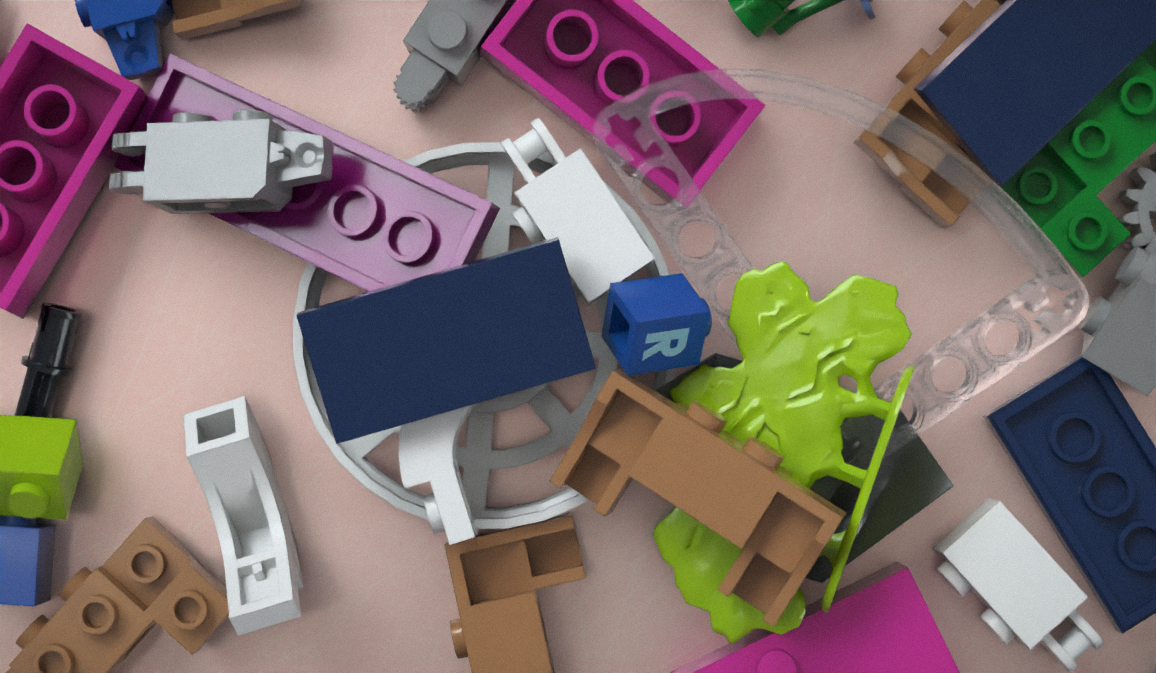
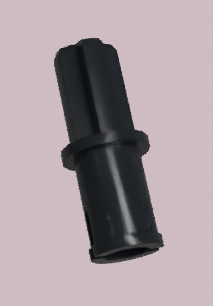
[14,302,83,418]

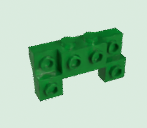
[985,39,1156,280]

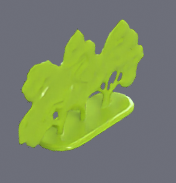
[653,261,915,644]

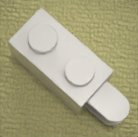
[500,117,655,306]
[932,498,1104,673]

